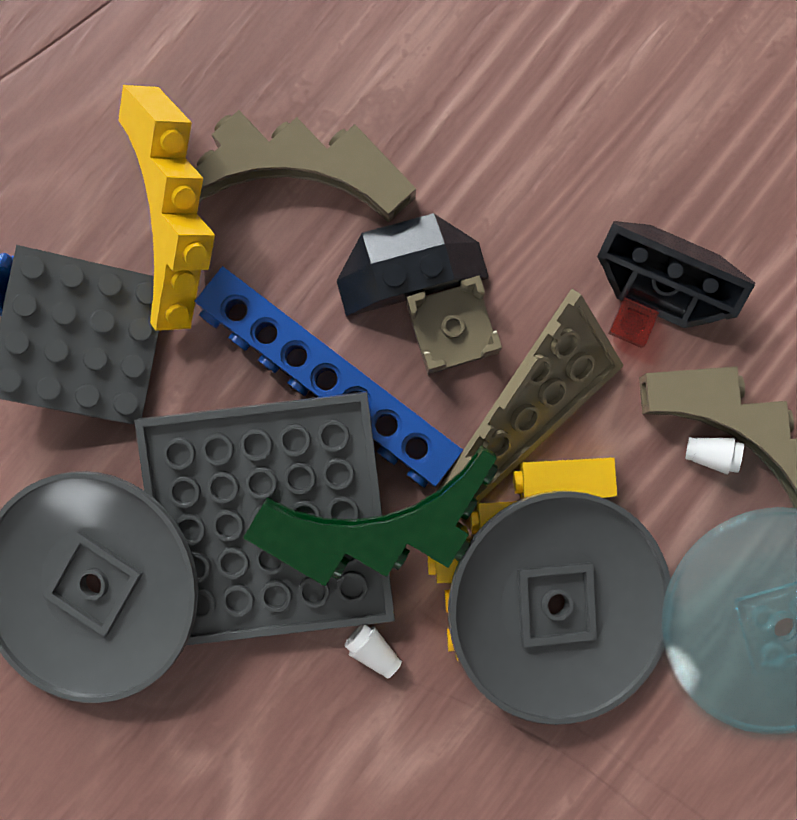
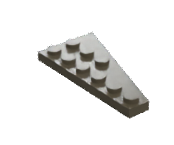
[436,289,624,519]

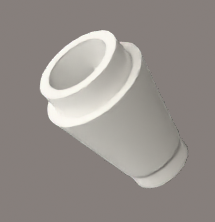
[685,437,744,475]
[345,625,402,679]

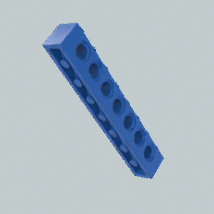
[194,266,463,488]

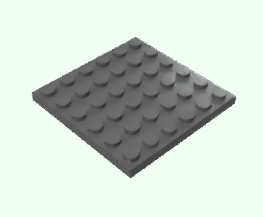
[134,392,395,645]

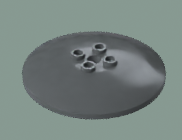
[0,471,198,703]
[448,491,673,725]

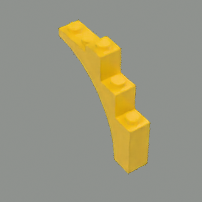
[118,85,215,331]
[427,457,617,661]

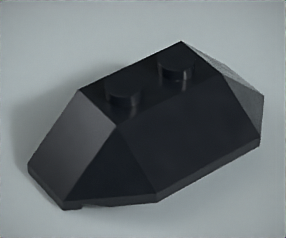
[337,213,489,317]
[597,221,755,328]

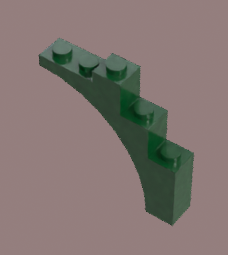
[243,445,498,586]

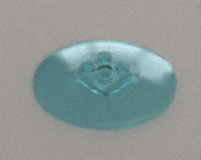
[662,507,797,735]

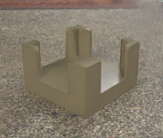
[406,275,502,375]

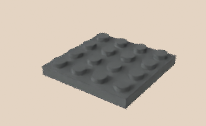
[0,245,159,425]

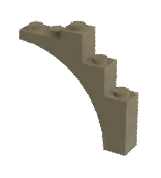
[195,110,416,222]
[639,366,797,516]

